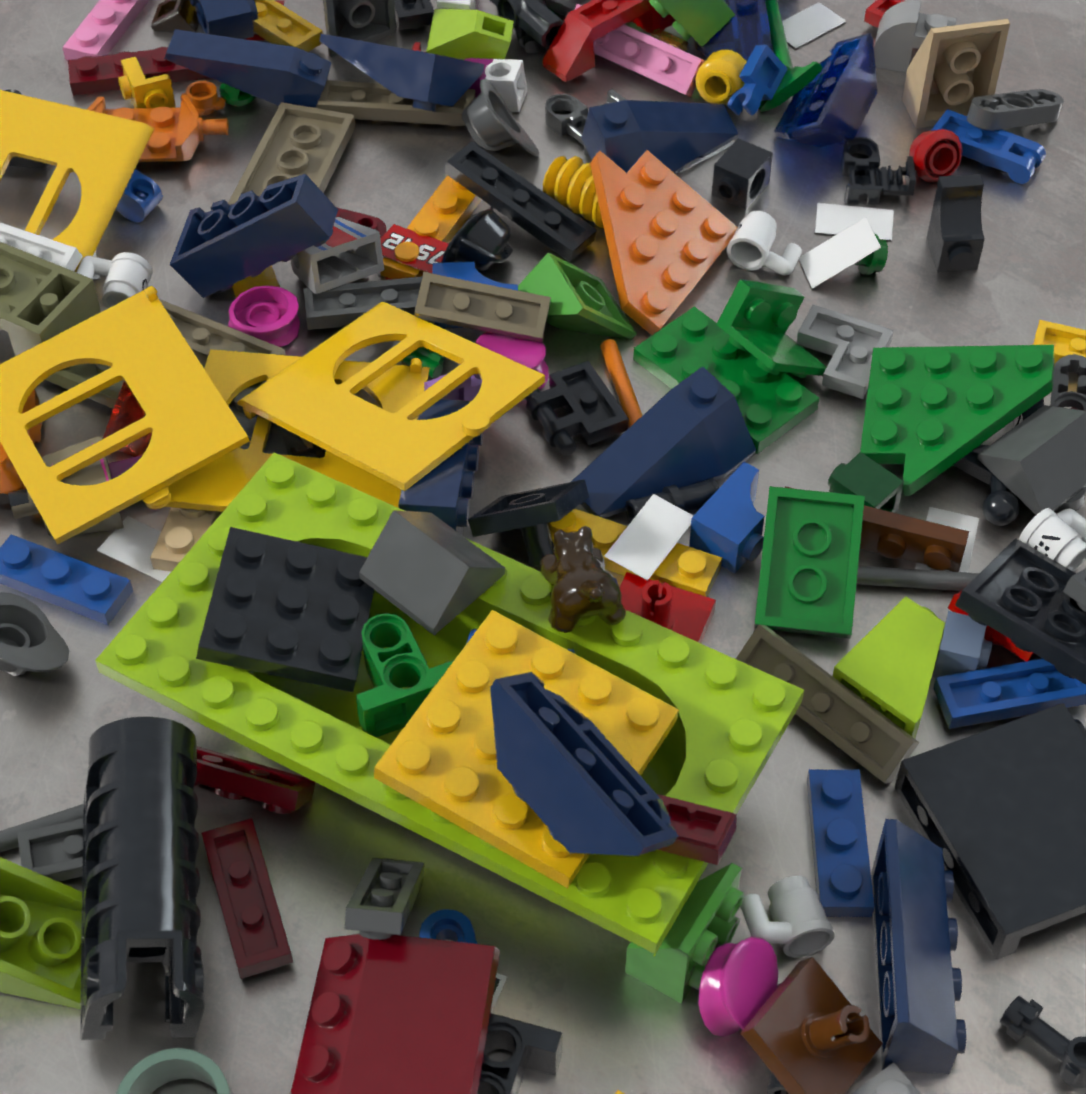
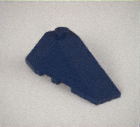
[164,29,332,108]
[581,100,738,174]

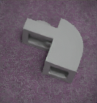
[871,0,957,72]

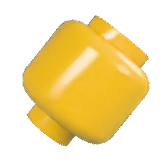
[696,50,746,106]

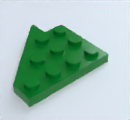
[860,345,1055,496]

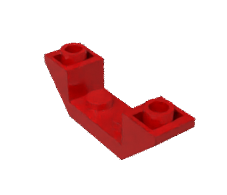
[542,0,676,82]

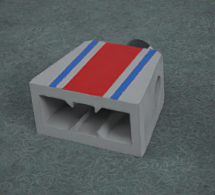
[290,217,384,294]

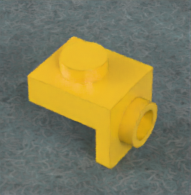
[118,57,176,108]

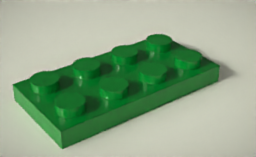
[633,307,820,454]

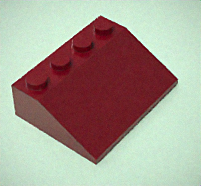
[290,934,500,1094]

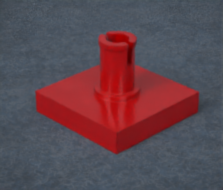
[620,572,716,643]

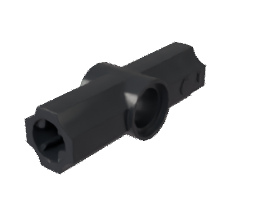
[490,0,564,50]

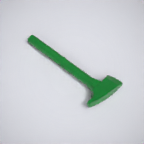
[759,0,822,112]

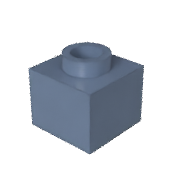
[932,611,992,678]

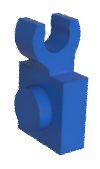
[727,45,788,115]

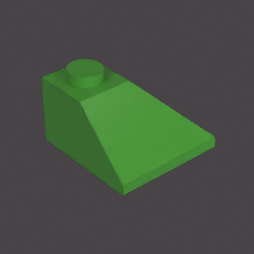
[518,252,637,340]

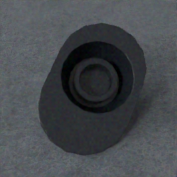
[441,205,513,272]

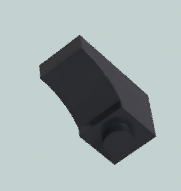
[926,174,985,272]

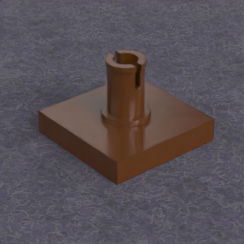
[741,957,883,1094]

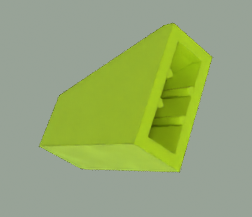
[832,596,945,739]

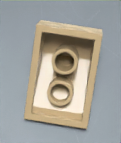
[902,19,1010,128]

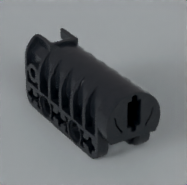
[80,717,205,1040]

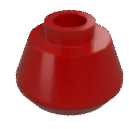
[909,129,962,183]

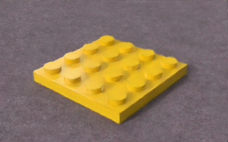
[374,610,679,888]

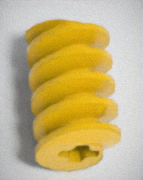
[543,156,604,229]

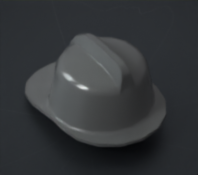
[462,79,540,157]
[0,592,69,676]

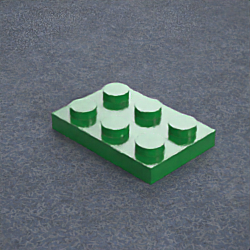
[754,486,865,639]

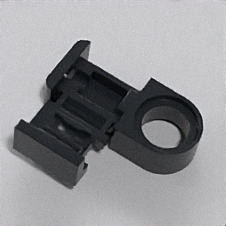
[841,137,916,205]

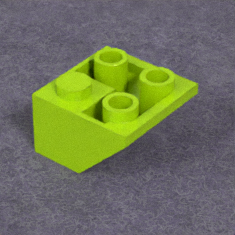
[426,9,514,60]

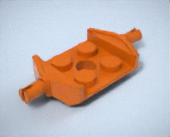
[87,95,229,162]

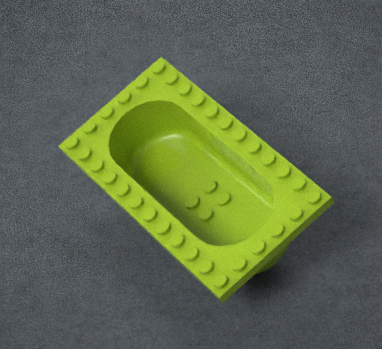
[95,452,804,956]

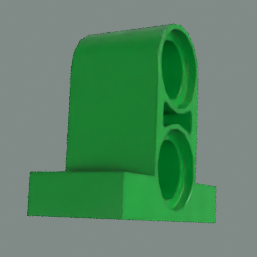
[356,613,454,738]

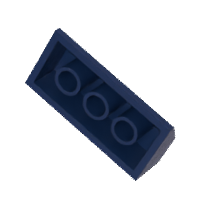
[871,819,966,1074]

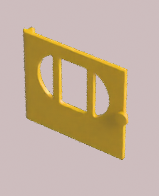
[0,90,154,272]
[0,286,250,545]
[237,302,545,491]
[165,349,430,512]

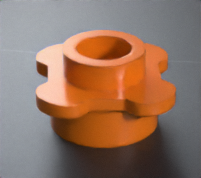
[180,80,225,117]

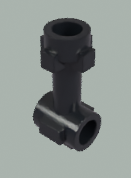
[1000,995,1086,1088]

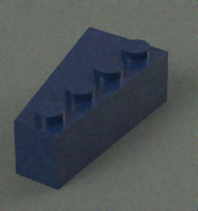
[170,174,338,298]
[398,399,483,536]

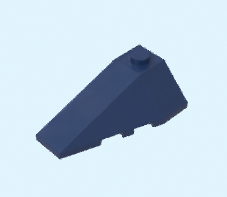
[320,34,485,112]
[571,366,756,518]

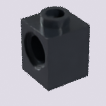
[711,138,773,210]

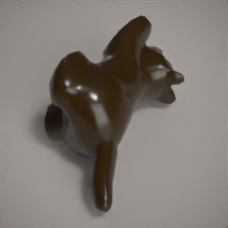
[540,526,626,633]

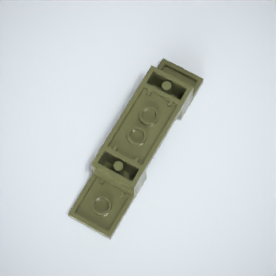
[0,242,136,414]

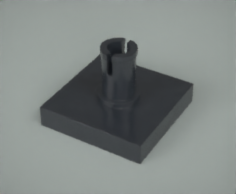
[468,479,589,566]

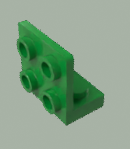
[716,279,827,378]

